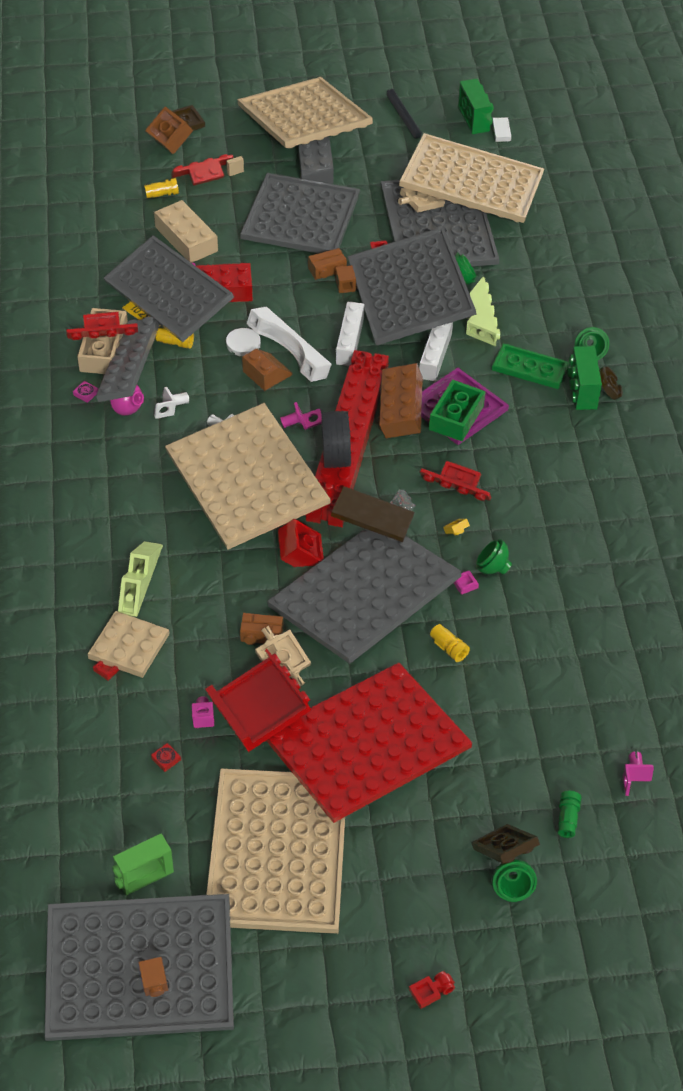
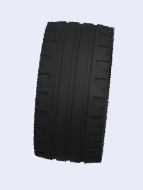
[321,411,351,468]

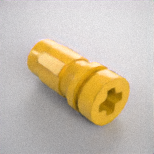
[144,178,179,198]
[156,328,194,349]
[430,624,470,662]

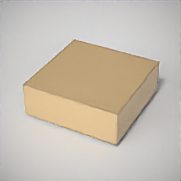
[227,156,244,176]

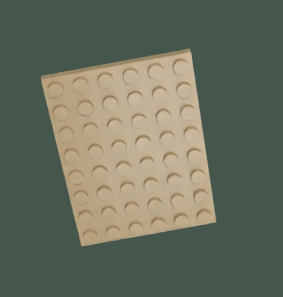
[237,77,373,148]
[399,133,544,223]
[165,403,330,550]
[207,769,345,934]

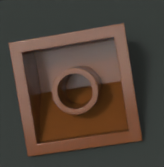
[242,349,292,391]

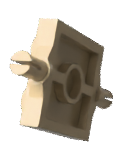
[398,188,445,212]
[255,626,311,686]

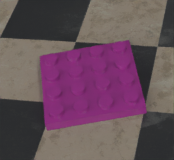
[421,368,509,445]

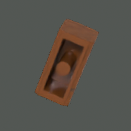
[308,248,347,280]
[240,613,283,644]

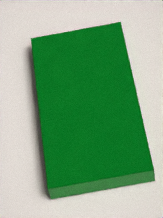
[492,343,569,389]

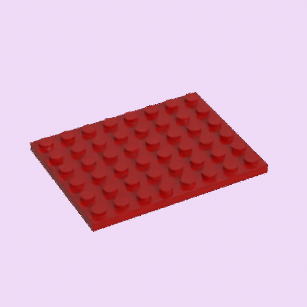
[266,663,472,823]

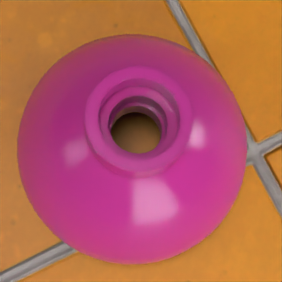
[110,385,144,416]

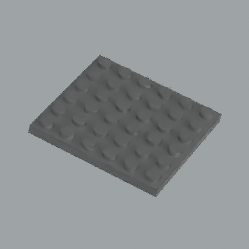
[241,173,360,253]

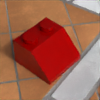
[278,519,324,567]

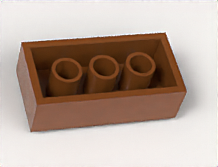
[379,363,423,438]

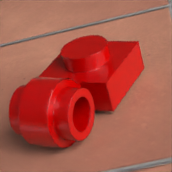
[409,971,455,1009]

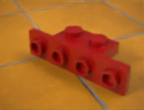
[171,154,234,186]
[66,312,138,340]
[420,461,491,501]

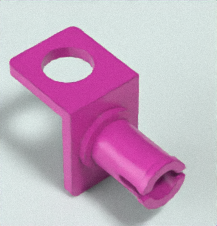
[280,402,322,430]
[192,696,214,728]
[623,752,654,796]

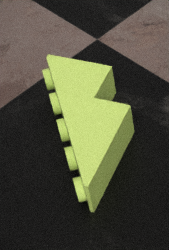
[466,277,500,346]
[118,541,163,617]

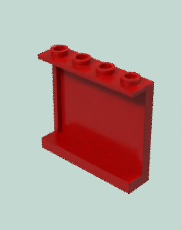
[205,649,311,752]

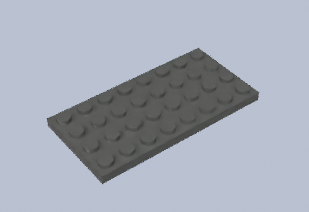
[103,235,234,342]

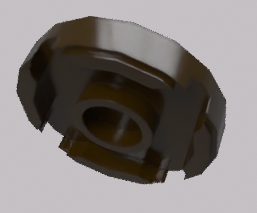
[599,366,623,400]

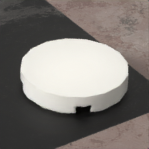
[226,328,261,356]

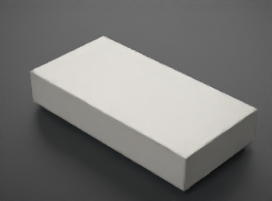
[492,118,511,142]

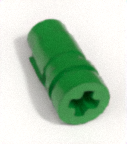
[558,791,582,838]

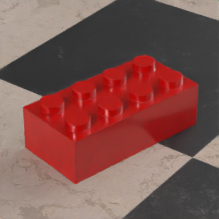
[196,263,253,302]

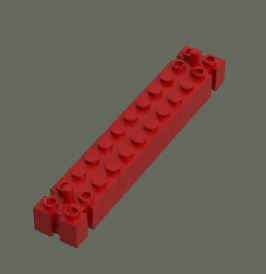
[306,350,389,528]

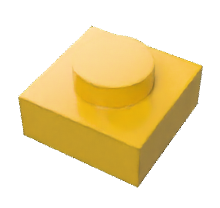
[443,519,470,536]

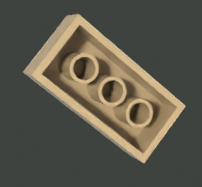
[154,200,218,263]
[78,308,128,374]

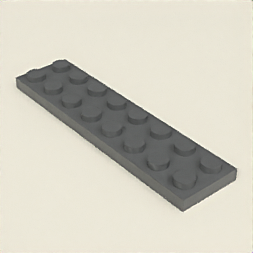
[96,316,160,402]

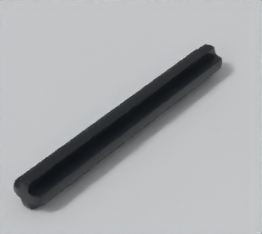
[387,89,422,139]

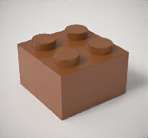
[145,107,193,154]

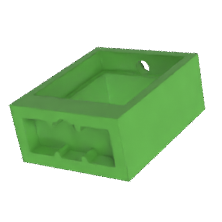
[112,833,174,896]

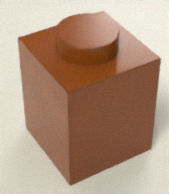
[336,265,356,293]
[139,957,168,997]

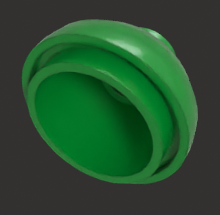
[455,253,476,284]
[574,327,609,361]
[476,539,512,575]
[492,859,537,902]

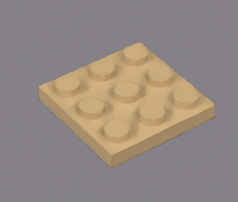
[88,611,169,678]

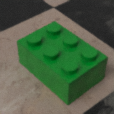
[458,79,494,134]
[567,346,602,410]
[429,380,486,442]

